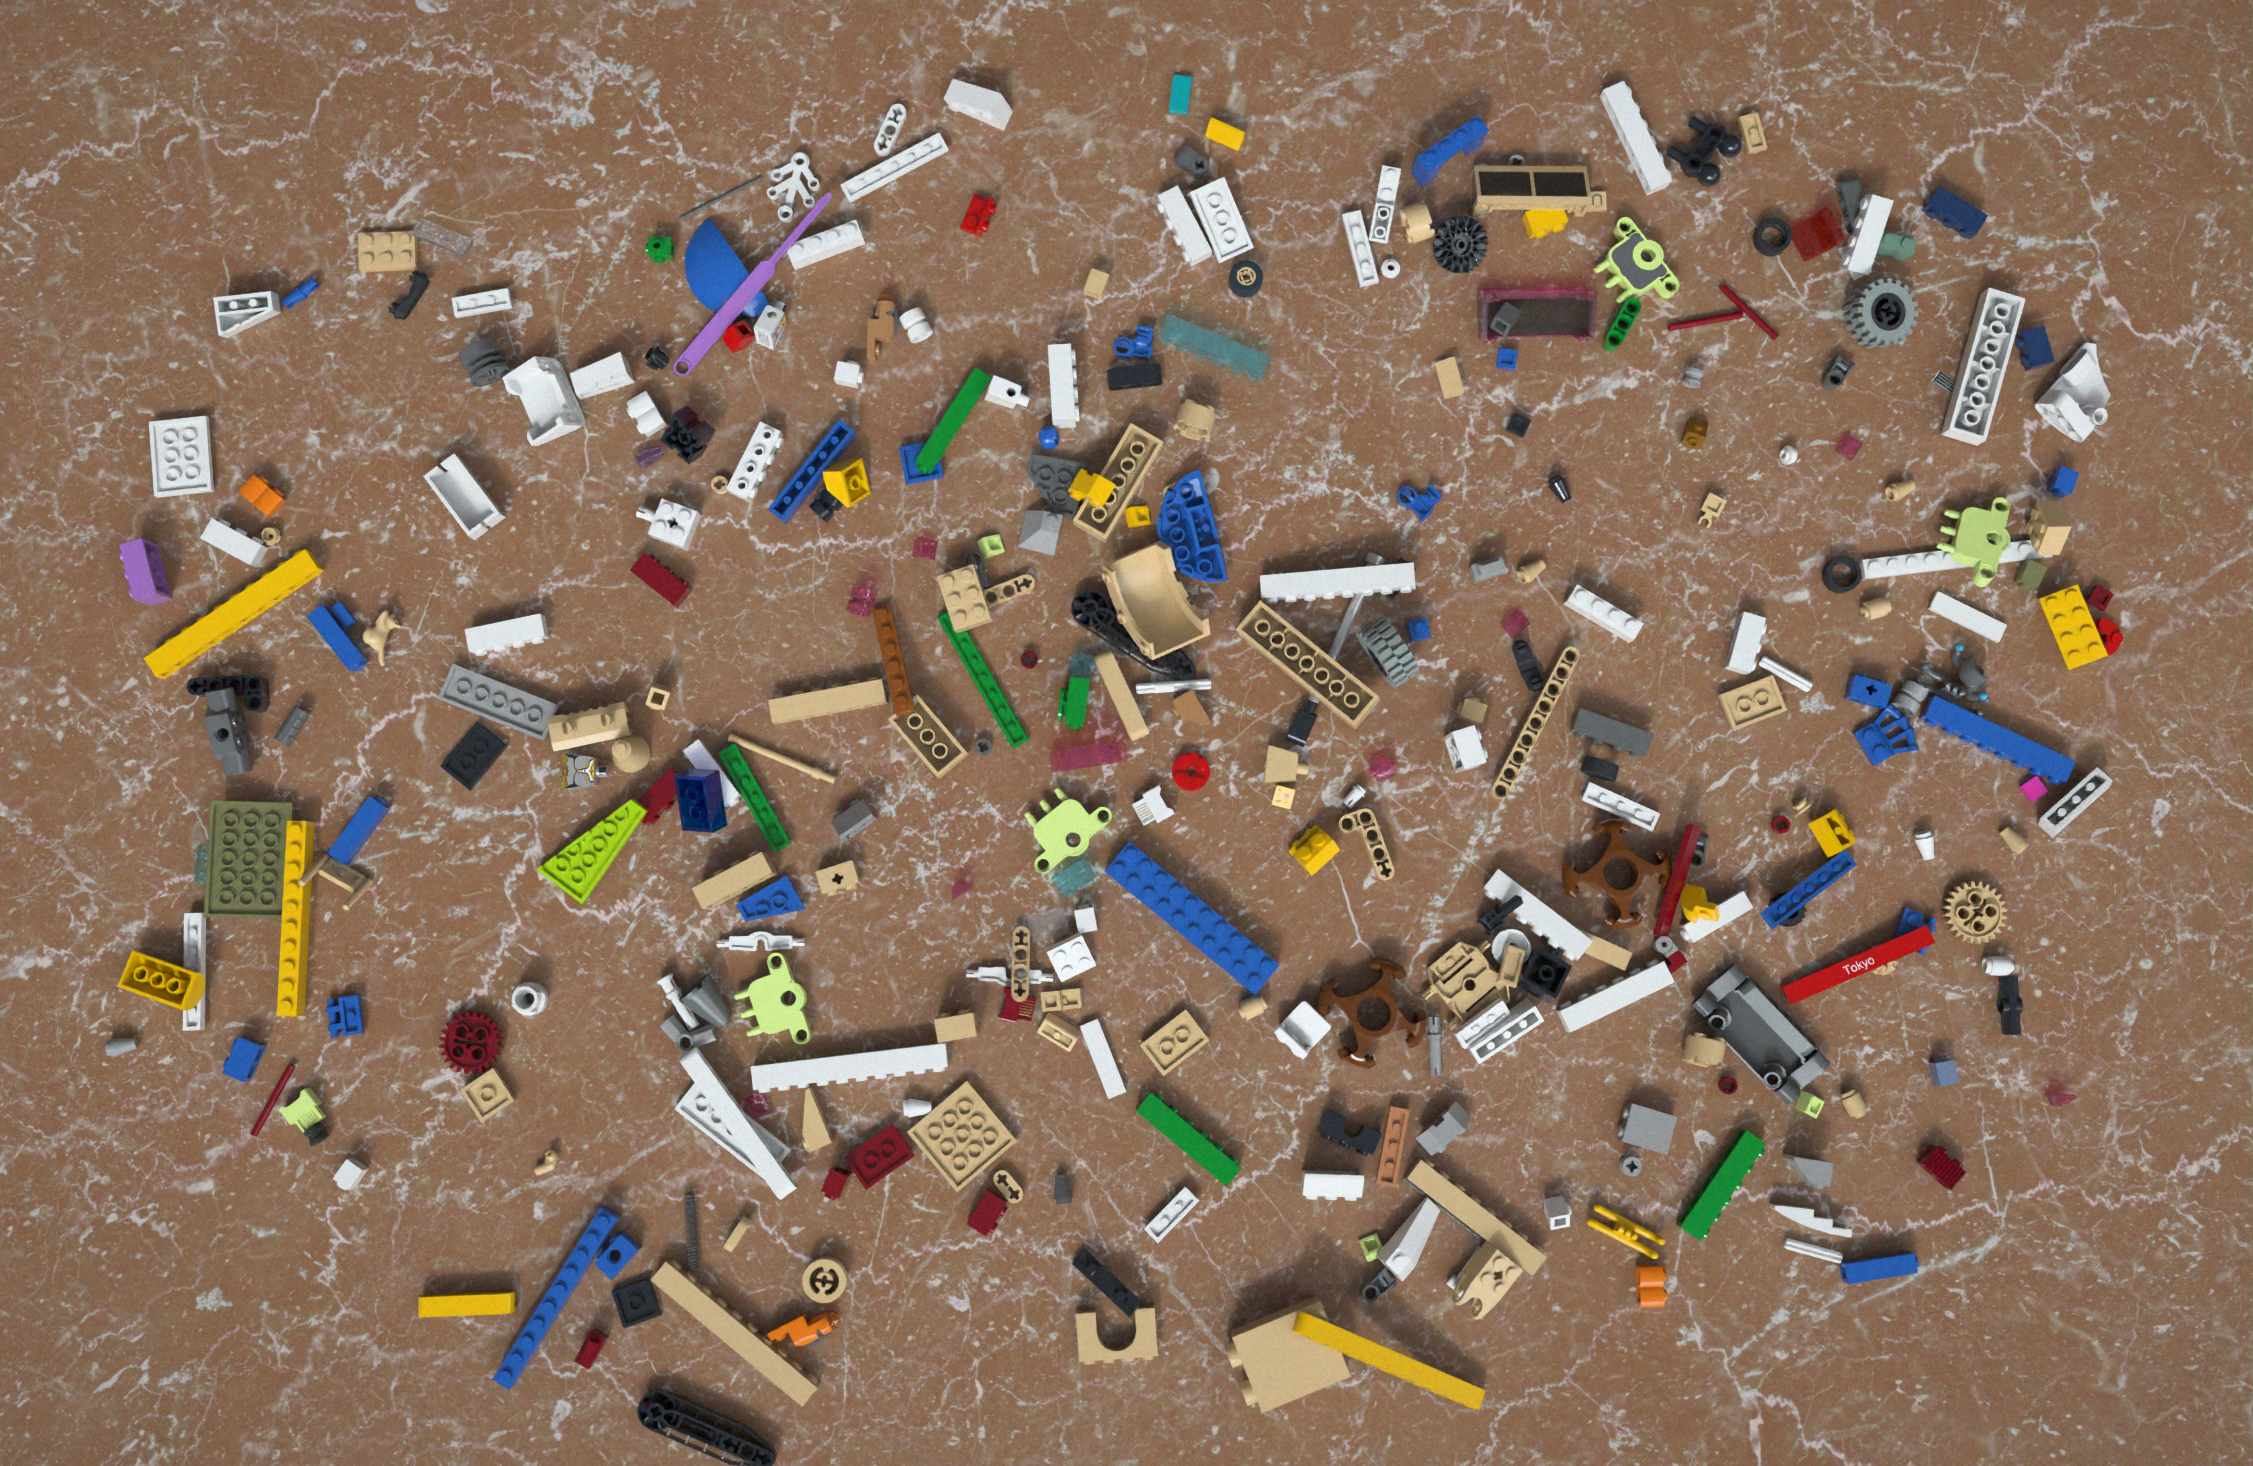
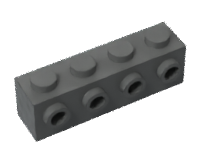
[1569,708,1653,759]

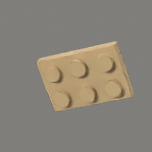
[358,231,418,272]
[1718,675,1787,731]
[1140,1009,1209,1076]

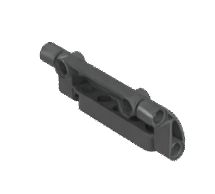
[1691,963,1831,1105]

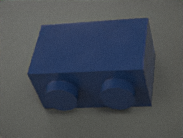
[2015,325,2055,371]

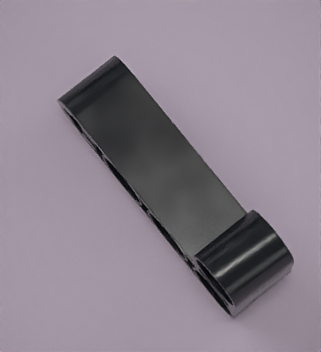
[187,675,270,713]

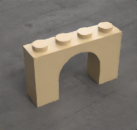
[1076,1305,1158,1365]

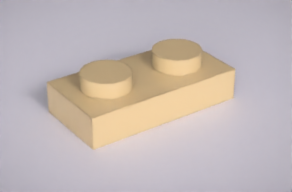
[1738,112,1768,154]

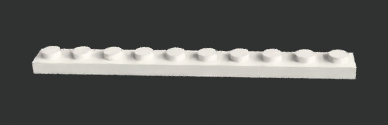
[1860,540,2053,580]

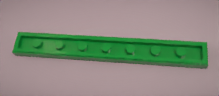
[937,611,1029,749]

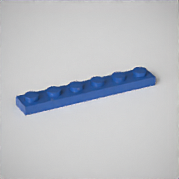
[1759,850,1857,929]

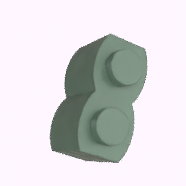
[1876,231,1917,261]

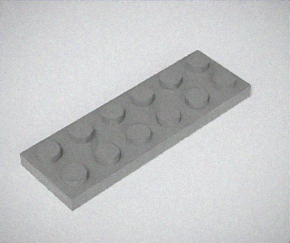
[438,664,561,741]

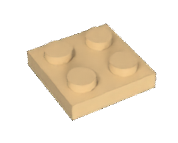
[460,1068,516,1123]

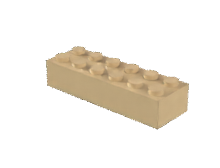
[1073,423,1164,543]

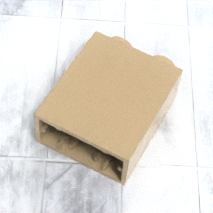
[1224,1295,1351,1413]

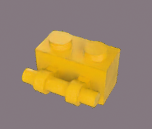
[1808,808,1857,857]
[1288,825,1340,876]

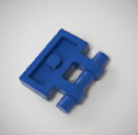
[1893,908,1936,955]
[325,995,365,1038]

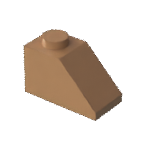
[1171,689,1211,726]

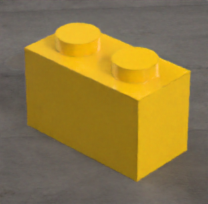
[1522,210,1568,239]

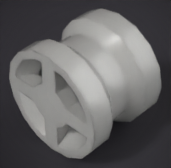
[1682,368,1704,389]
[1619,1155,1642,1176]

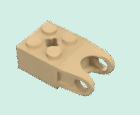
[1451,1240,1523,1320]

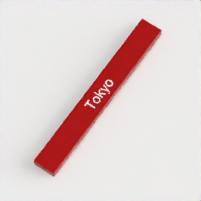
[1781,925,1935,1005]

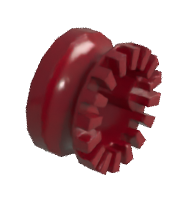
[1021,651,1038,669]
[1771,816,1790,834]
[1718,1077,1738,1095]

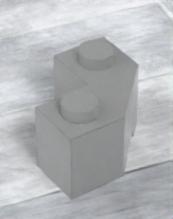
[1416,1101,1472,1156]

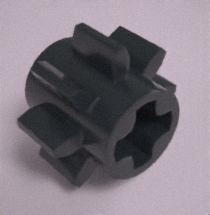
[645,346,669,371]

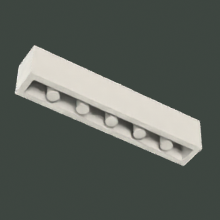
[1600,81,1672,195]
[1483,869,1593,961]
[1556,959,1674,1032]

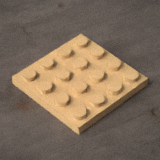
[907,1081,1017,1192]

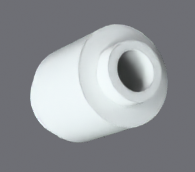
[1982,956,2014,976]

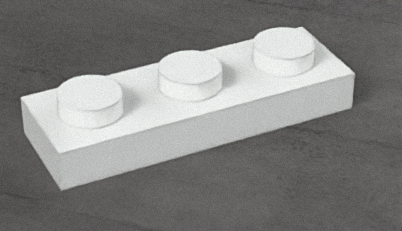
[452,288,513,318]
[1453,998,1511,1049]
[1144,1186,1199,1243]

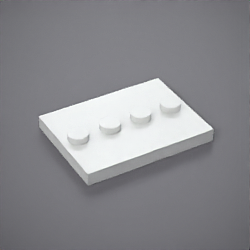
[149,416,214,498]

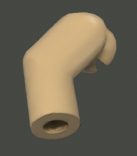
[534,1150,558,1176]

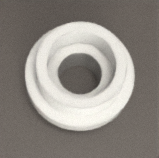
[1381,259,1400,278]
[1780,446,1797,465]

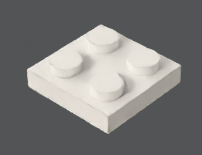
[1045,932,1096,982]

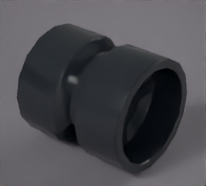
[809,488,844,523]

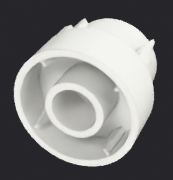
[512,982,548,1015]

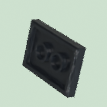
[440,722,508,790]

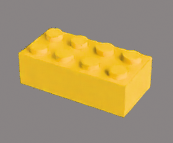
[2038,584,2108,670]

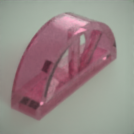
[1049,742,1128,773]

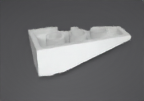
[1376,1197,1440,1282]

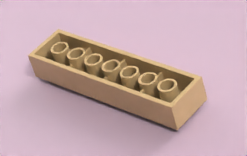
[1236,600,1380,729]

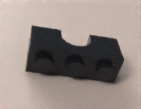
[1317,1108,1382,1157]

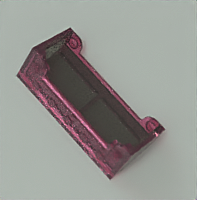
[1477,287,1597,344]

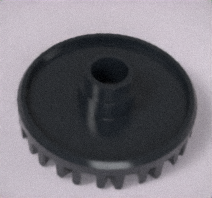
[1432,216,1489,274]

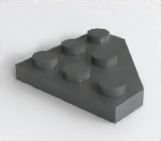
[1027,453,1086,520]

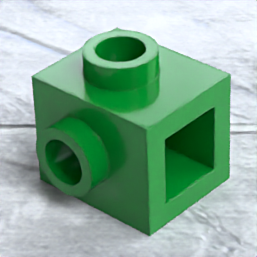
[645,237,675,263]

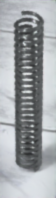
[684,1193,699,1271]

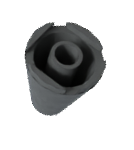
[679,974,732,1028]

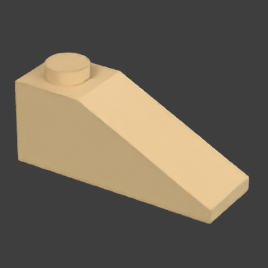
[802,1087,834,1152]

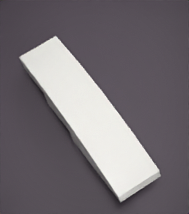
[1769,1203,1852,1237]

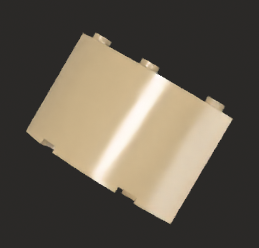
[1102,541,1210,660]

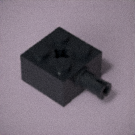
[1517,946,1572,1004]

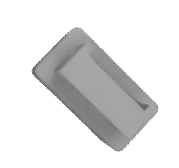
[1468,556,1507,584]

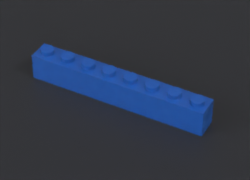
[1919,696,2076,785]

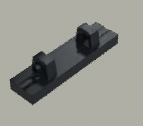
[1072,1249,1143,1317]

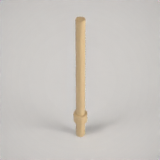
[728,734,837,784]

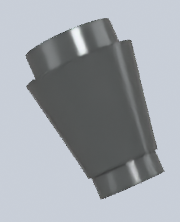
[1054,1175,1073,1204]

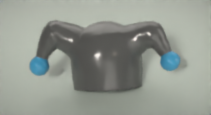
[1950,643,1990,701]

